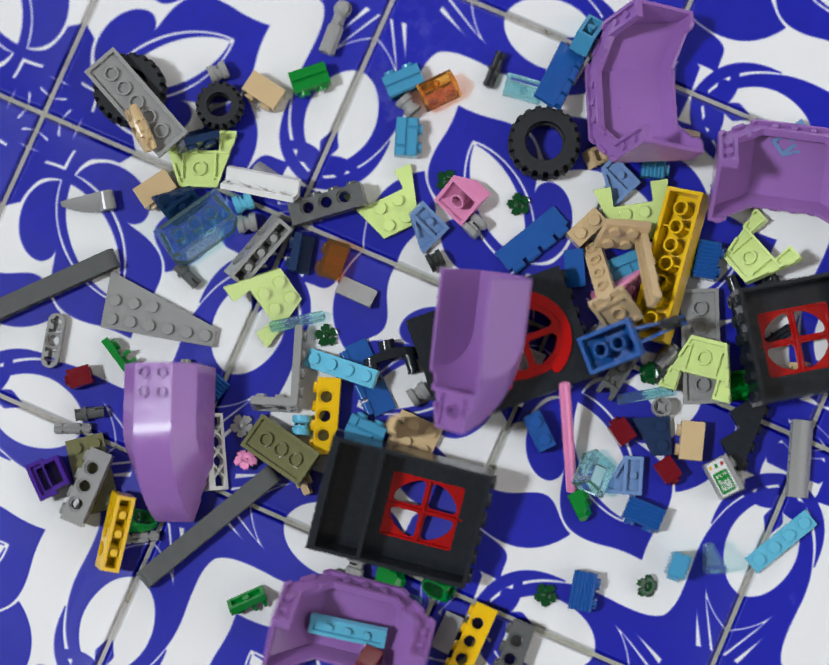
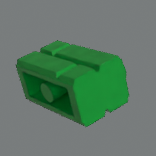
[288,61,332,98]

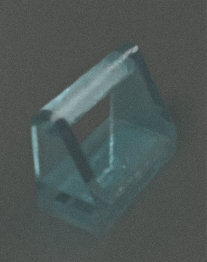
[503,72,540,105]
[571,449,615,498]
[702,542,726,574]

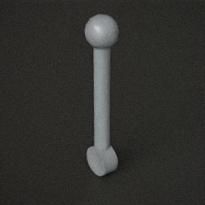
[573,51,594,86]

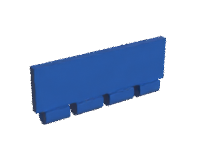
[533,41,585,109]
[495,206,569,274]
[339,338,396,417]

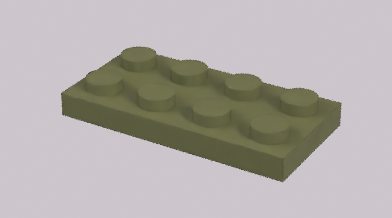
[240,414,322,487]
[65,432,117,515]

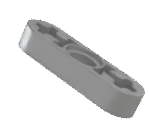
[41,313,66,369]

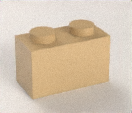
[241,70,287,113]
[132,169,178,211]
[566,207,606,249]
[674,420,706,462]

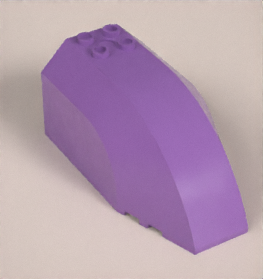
[430,268,533,434]
[123,362,216,522]

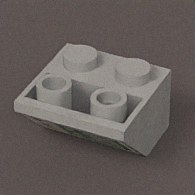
[702,454,745,500]

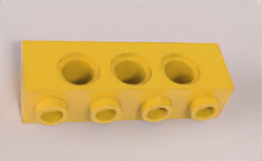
[309,377,342,456]
[95,490,136,573]
[444,601,498,665]

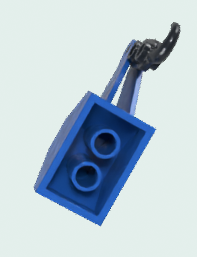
[577,314,688,375]

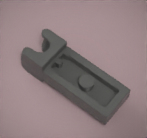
[595,357,640,401]

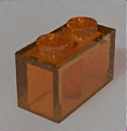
[415,69,462,112]
[314,238,351,283]

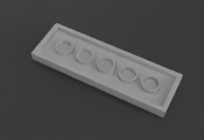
[84,47,189,158]
[680,288,722,405]

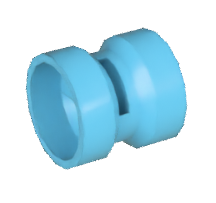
[231,193,256,215]
[291,415,312,436]

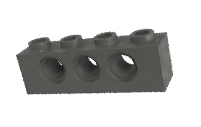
[287,180,369,228]
[493,619,536,665]

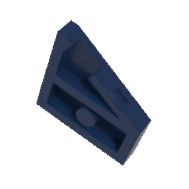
[151,186,202,224]
[632,416,672,456]

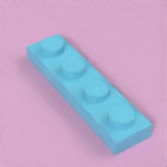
[303,348,380,390]
[745,510,817,573]
[308,612,388,649]

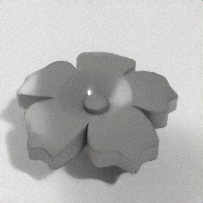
[230,414,253,438]

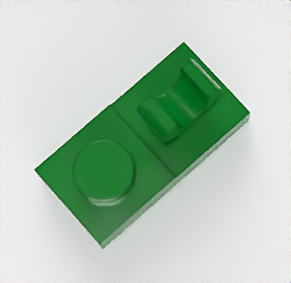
[101,337,137,371]
[227,585,267,616]

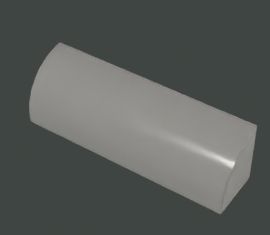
[785,419,814,499]

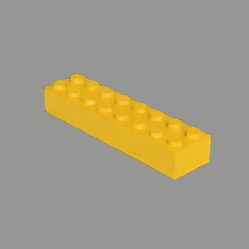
[634,186,709,345]

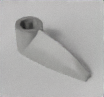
[60,189,117,213]

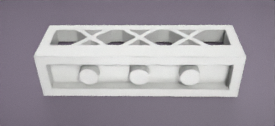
[220,165,302,203]
[203,413,229,492]

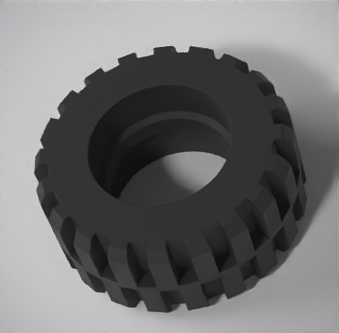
[93,52,168,128]
[508,105,581,181]

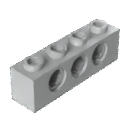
[224,214,293,282]
[59,447,115,527]

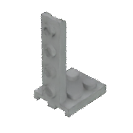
[250,325,307,413]

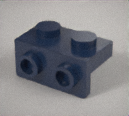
[176,127,220,154]
[286,232,315,275]

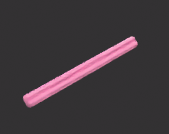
[559,381,578,493]

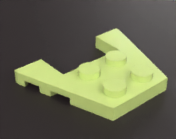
[168,131,237,188]
[343,163,417,239]
[593,179,668,240]
[723,209,803,285]
[223,268,302,348]
[658,335,731,405]

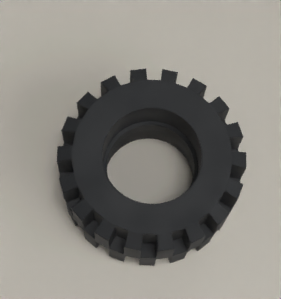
[195,81,245,132]

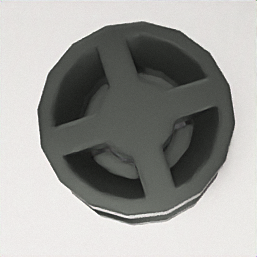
[425,249,447,273]

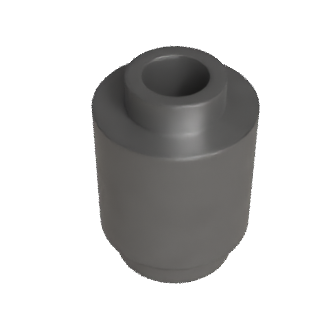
[653,342,681,371]

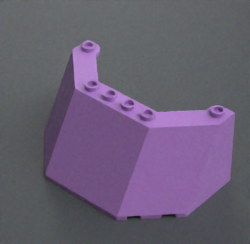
[585,0,703,163]
[707,119,829,224]
[262,569,436,665]

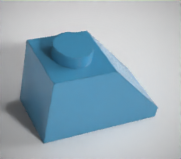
[569,14,603,57]

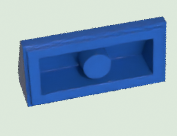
[564,248,586,288]

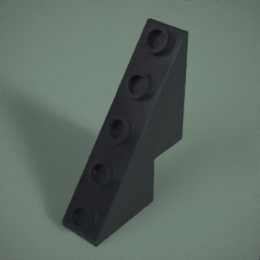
[719,400,770,472]

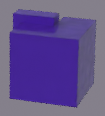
[25,455,74,502]

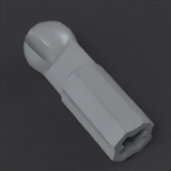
[318,0,352,56]

